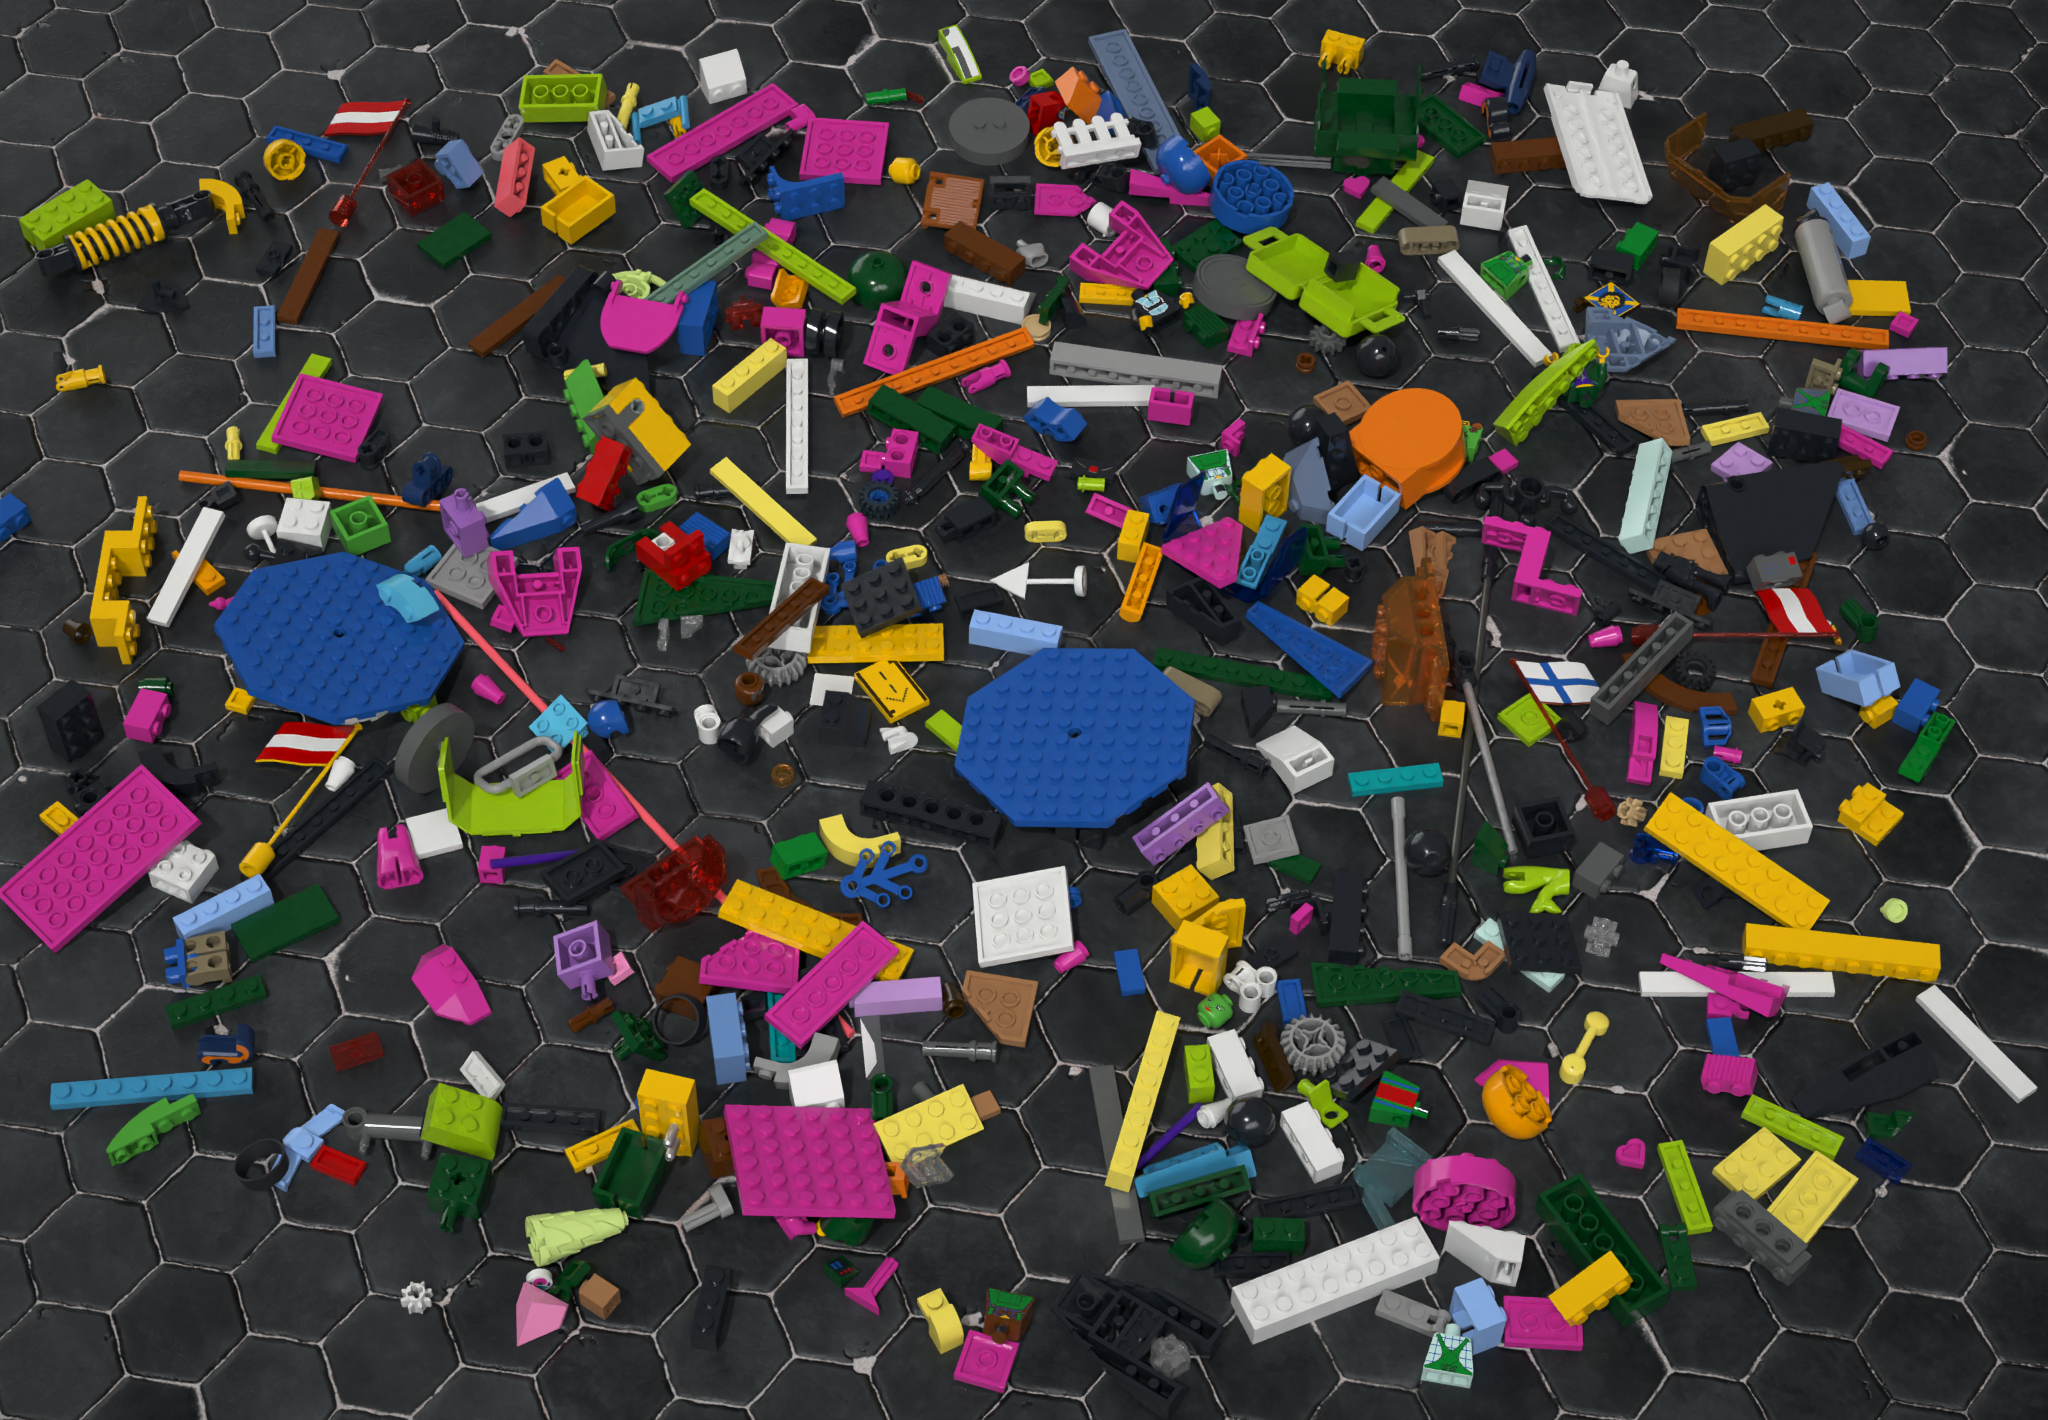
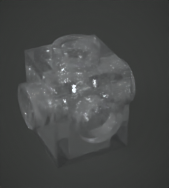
[1584,916,1620,958]
[1150,1333,1191,1380]

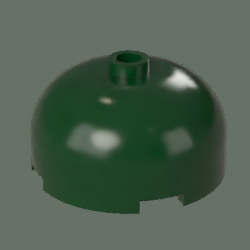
[847,250,908,311]
[1167,1195,1239,1269]

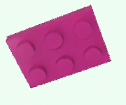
[1503,1296,1583,1351]

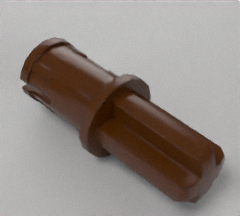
[567,997,614,1033]

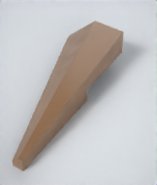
[1409,526,1456,627]

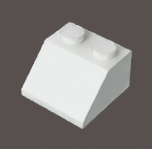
[699,49,747,104]
[788,1060,845,1108]

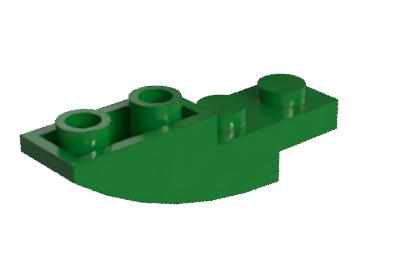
[1898,711,1956,783]

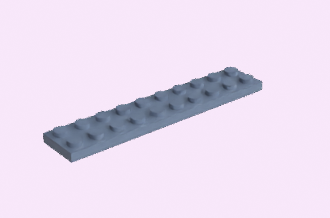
[1088,29,1180,175]

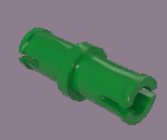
[866,88,907,106]

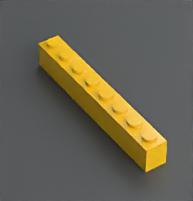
[1742,923,1941,982]

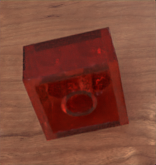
[386,158,446,216]

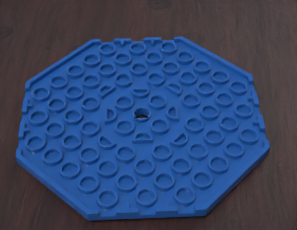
[214,552,464,725]
[954,648,1196,828]

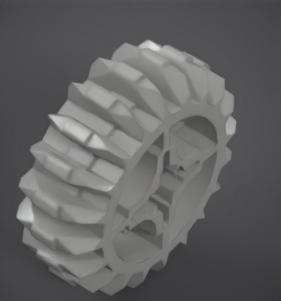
[746,647,807,688]
[1280,1013,1346,1077]

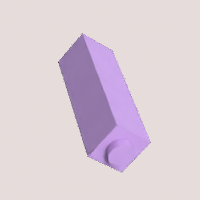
[849,977,942,1017]

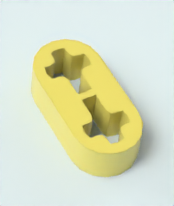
[1024,521,1067,543]
[886,545,927,569]

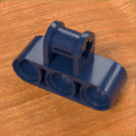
[402,452,453,507]

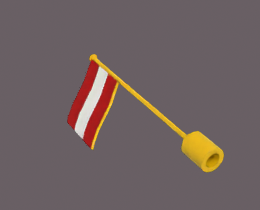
[239,722,362,878]

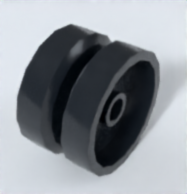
[805,308,844,358]

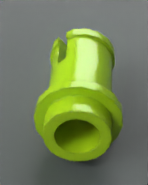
[1077,475,1105,492]

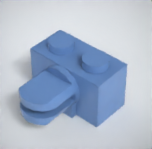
[434,139,484,189]

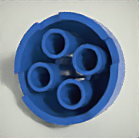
[1156,134,1211,195]

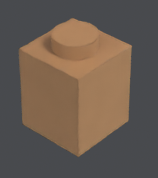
[579,1274,621,1320]

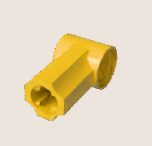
[969,444,992,481]

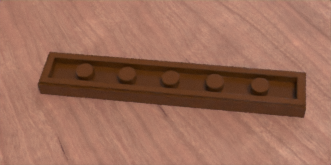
[277,228,340,325]
[468,274,566,358]
[733,577,830,661]

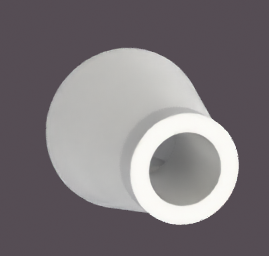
[325,756,356,792]
[1197,1098,1232,1128]

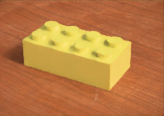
[1703,204,1784,286]

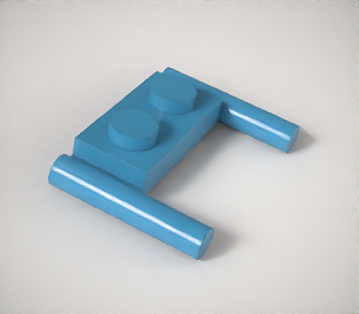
[631,95,690,145]

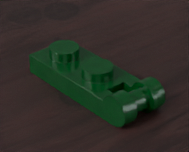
[1037,275,1069,325]
[1658,1222,1697,1292]

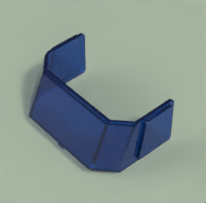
[1162,472,1308,603]

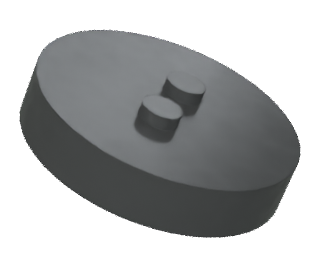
[949,97,1030,166]
[1192,254,1277,321]
[395,703,475,793]

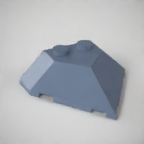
[1585,307,1677,372]
[1283,437,1335,525]

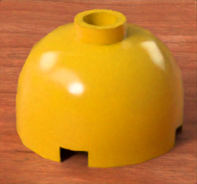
[1034,126,1075,167]
[263,138,306,181]

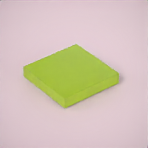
[1497,692,1561,747]

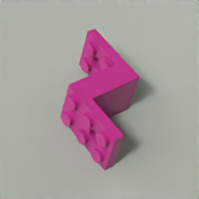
[863,260,953,375]
[1481,516,1582,616]

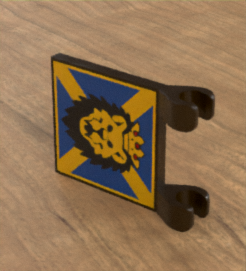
[1572,282,1641,318]

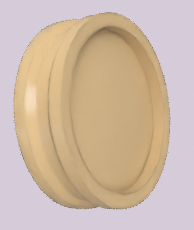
[1022,314,1051,341]

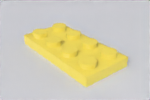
[873,1084,984,1164]
[1767,1150,1859,1244]

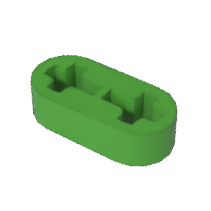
[636,484,677,513]

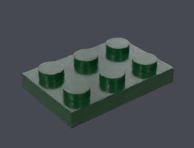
[1172,219,1243,273]

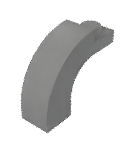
[753,1032,841,1090]

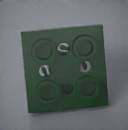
[663,170,704,228]
[610,1009,667,1062]

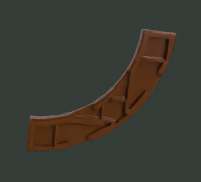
[1621,652,1738,716]
[756,867,863,926]

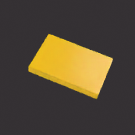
[1847,280,1911,316]

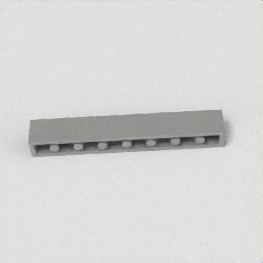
[1050,341,1223,399]

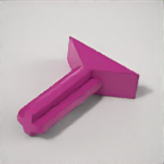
[844,1257,899,1316]

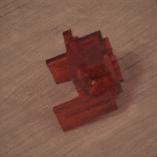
[620,833,727,933]

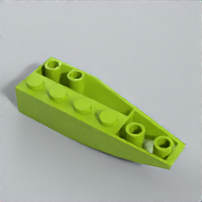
[1493,339,1599,446]

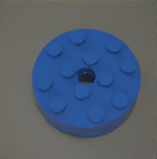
[1208,160,1294,235]

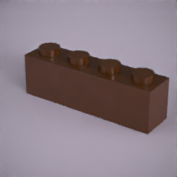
[1489,137,1566,174]
[944,221,1025,286]

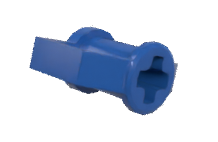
[1698,706,1732,749]

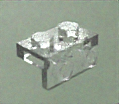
[900,1143,954,1188]

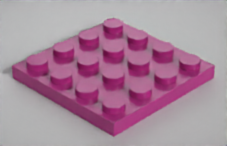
[799,117,889,185]
[271,373,383,463]

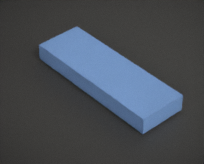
[253,305,276,358]
[1835,479,1874,536]

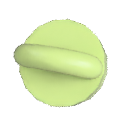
[1880,898,1908,923]

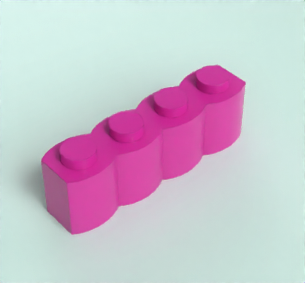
[745,218,797,290]

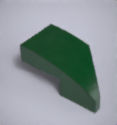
[1863,1110,1915,1140]

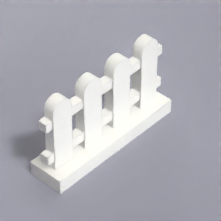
[1051,113,1141,169]

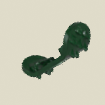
[604,528,661,571]

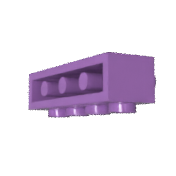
[1857,347,1947,380]
[1132,782,1230,866]

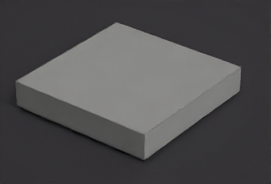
[1243,815,1300,865]

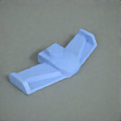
[271,1104,345,1192]

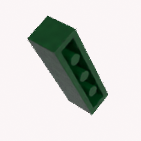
[867,384,955,455]
[916,386,1003,440]
[1144,1164,1252,1217]

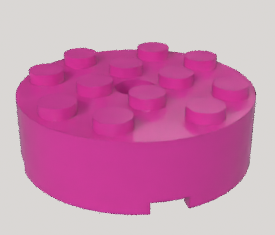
[1412,1153,1516,1232]

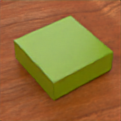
[1027,68,1054,88]

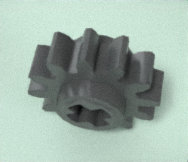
[1309,323,1347,355]

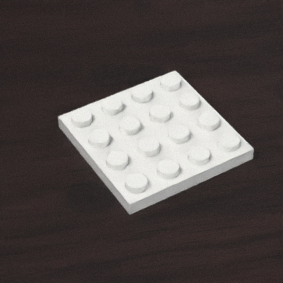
[972,866,1075,968]

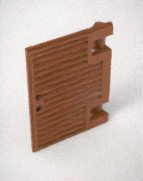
[921,171,985,230]

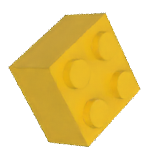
[1152,864,1220,932]

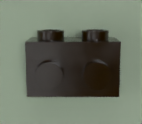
[1819,454,1873,482]

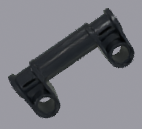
[1089,117,1158,192]

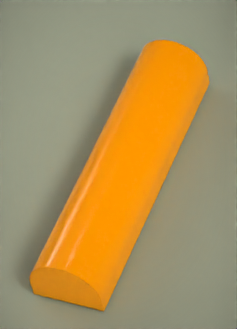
[1119,542,1163,622]

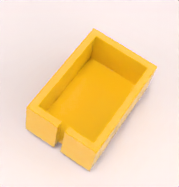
[540,175,616,245]
[1169,920,1229,996]

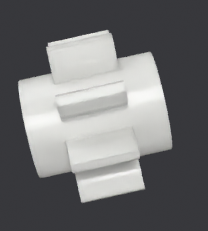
[400,1281,433,1314]

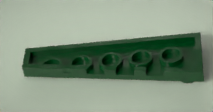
[1310,962,1462,1008]

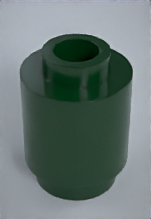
[138,677,174,699]

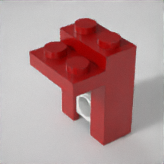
[636,521,712,592]

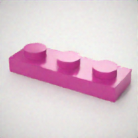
[1838,424,1894,469]

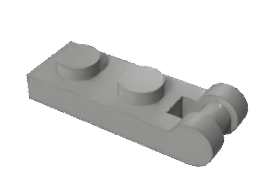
[1375,1289,1452,1338]

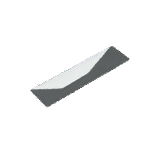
[860,1015,885,1079]

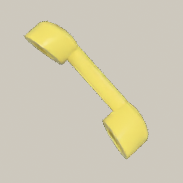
[1559,1011,1610,1084]

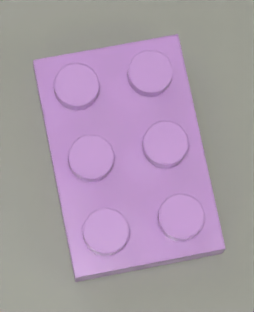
[1827,388,1900,442]

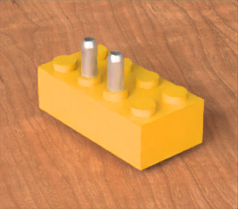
[637,1069,700,1161]

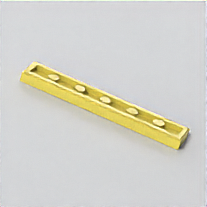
[710,457,817,546]

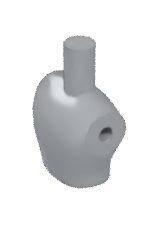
[1016,239,1048,268]

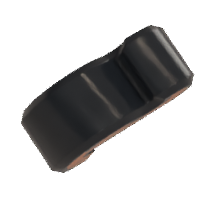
[1481,97,1511,141]

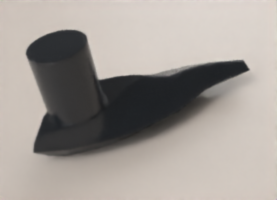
[1498,227,1513,253]

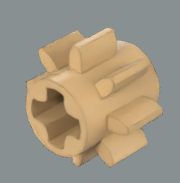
[1617,797,1647,828]

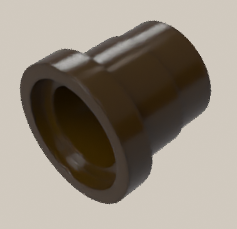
[62,618,92,644]

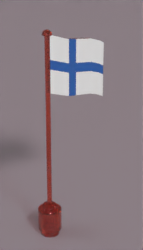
[1509,658,1616,821]

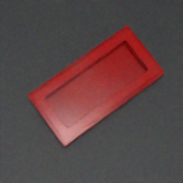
[310,1145,368,1187]

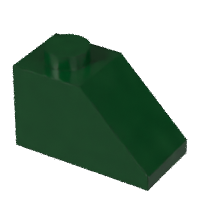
[1471,821,1510,876]

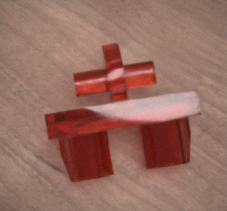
[725,294,764,330]

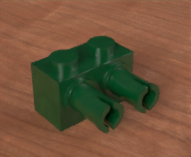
[978,459,1037,519]
[1291,524,1346,576]

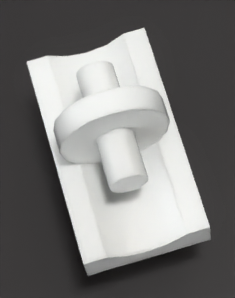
[728,529,754,569]

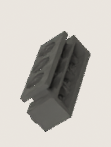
[1711,1189,1812,1286]

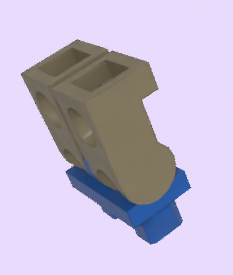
[164,930,233,989]

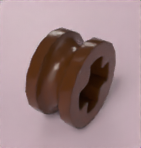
[1296,353,1316,374]

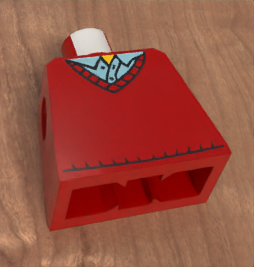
[1027,91,1071,137]

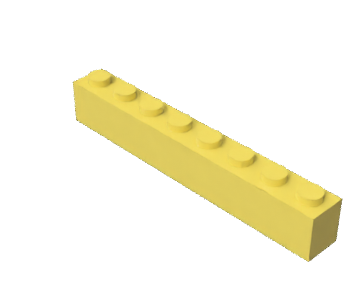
[1105,1011,1180,1193]

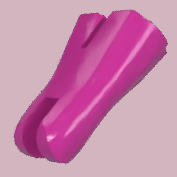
[377,824,424,890]

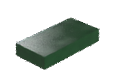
[1268,854,1321,885]

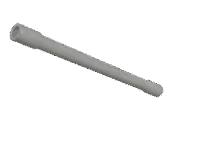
[1391,797,1413,961]

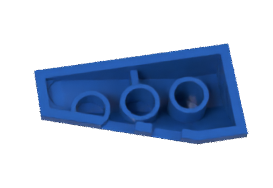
[489,477,577,551]

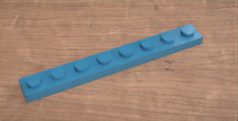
[50,1067,254,1110]

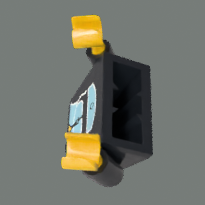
[1130,288,1194,338]

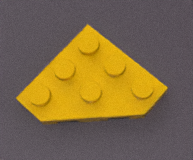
[1169,898,1246,956]

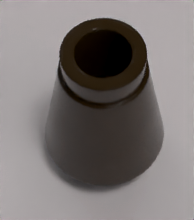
[942,982,966,1019]

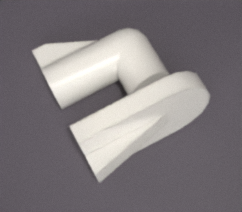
[880,726,918,754]

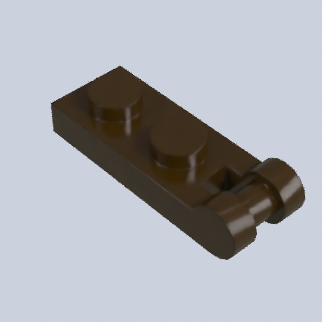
[1253,1022,1295,1093]

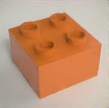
[1193,135,1248,187]

